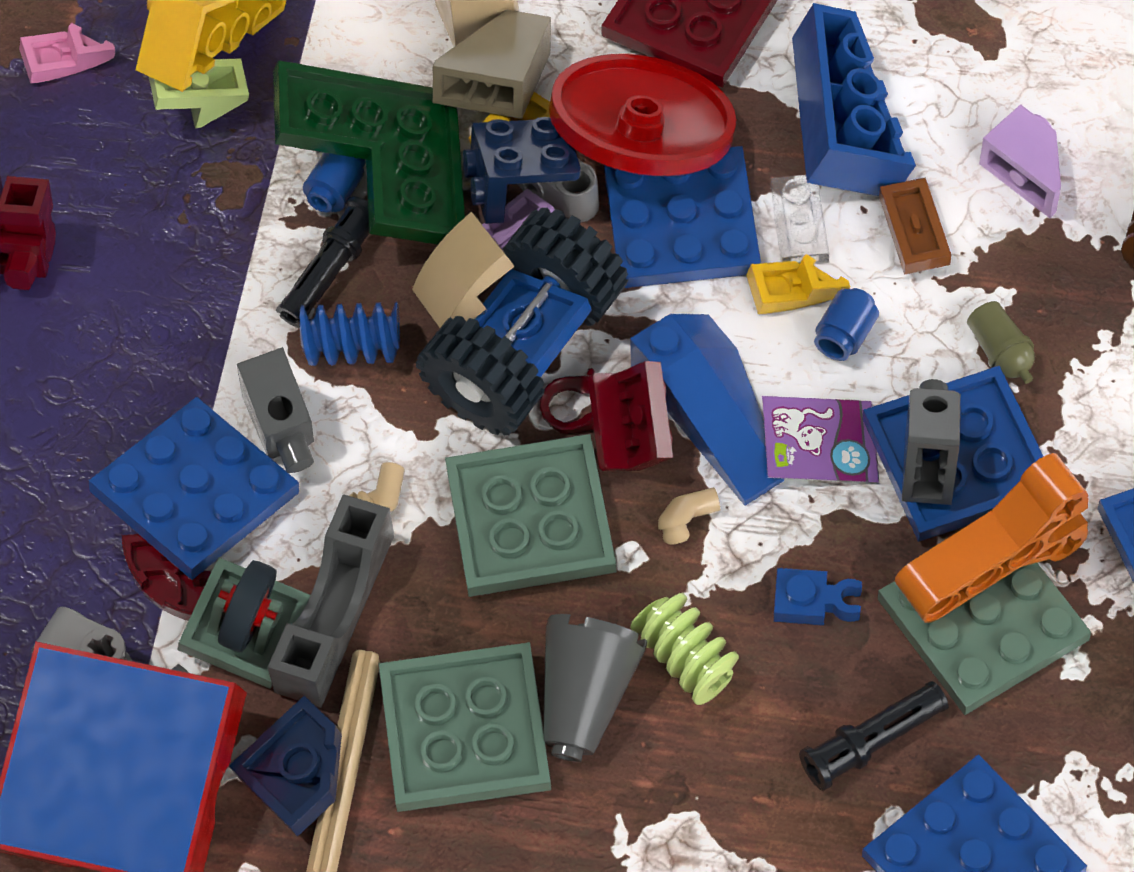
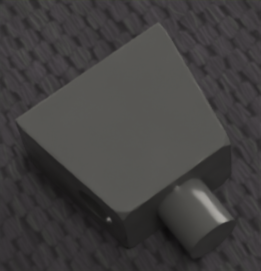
[237,347,314,473]
[902,379,961,505]

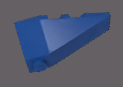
[630,314,785,506]

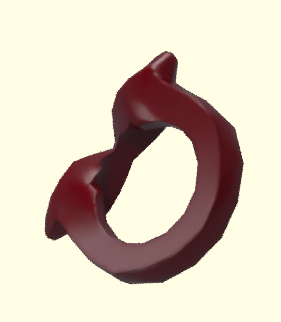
[540,368,595,434]

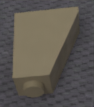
[432,9,551,119]

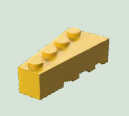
[135,0,287,92]

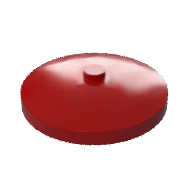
[549,54,736,176]

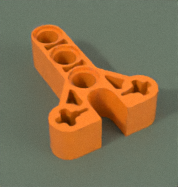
[894,453,1088,623]

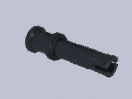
[276,196,369,327]
[799,681,949,791]

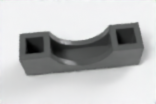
[268,494,394,708]

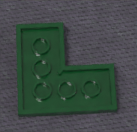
[273,60,465,245]

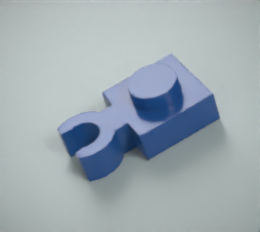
[773,568,862,625]

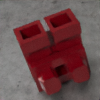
[0,176,56,290]

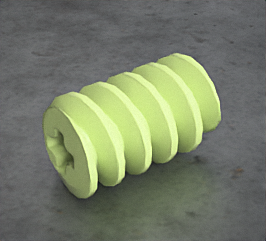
[630,593,739,705]

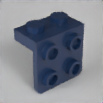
[463,117,581,224]

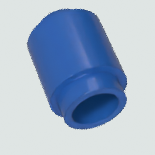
[303,152,366,213]
[814,288,879,361]

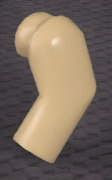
[349,462,405,512]
[658,487,720,545]

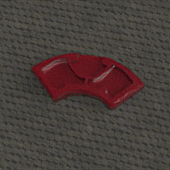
[122,534,212,621]

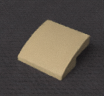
[412,212,515,327]

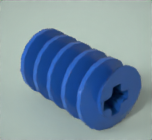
[300,302,400,366]

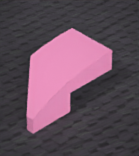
[19,23,115,84]

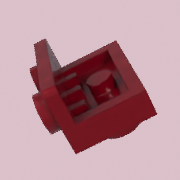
[588,361,673,471]

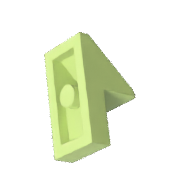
[149,58,249,128]

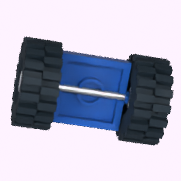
[416,207,628,436]

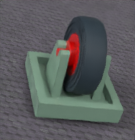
[177,557,311,689]

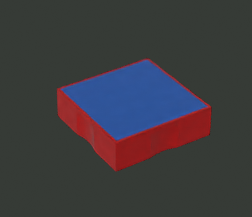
[0,641,247,872]

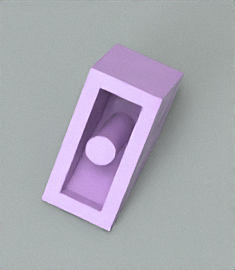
[979,104,1061,218]

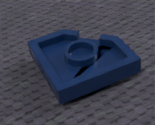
[229,696,342,837]

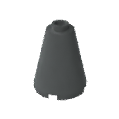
[544,614,647,762]

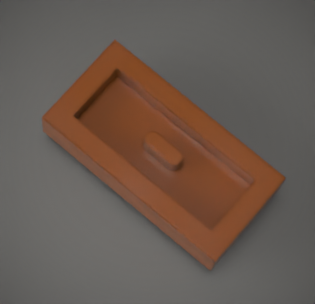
[879,177,952,275]

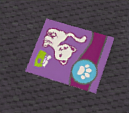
[762,396,879,483]

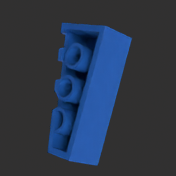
[792,3,916,196]

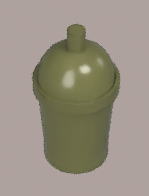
[967,301,1035,384]

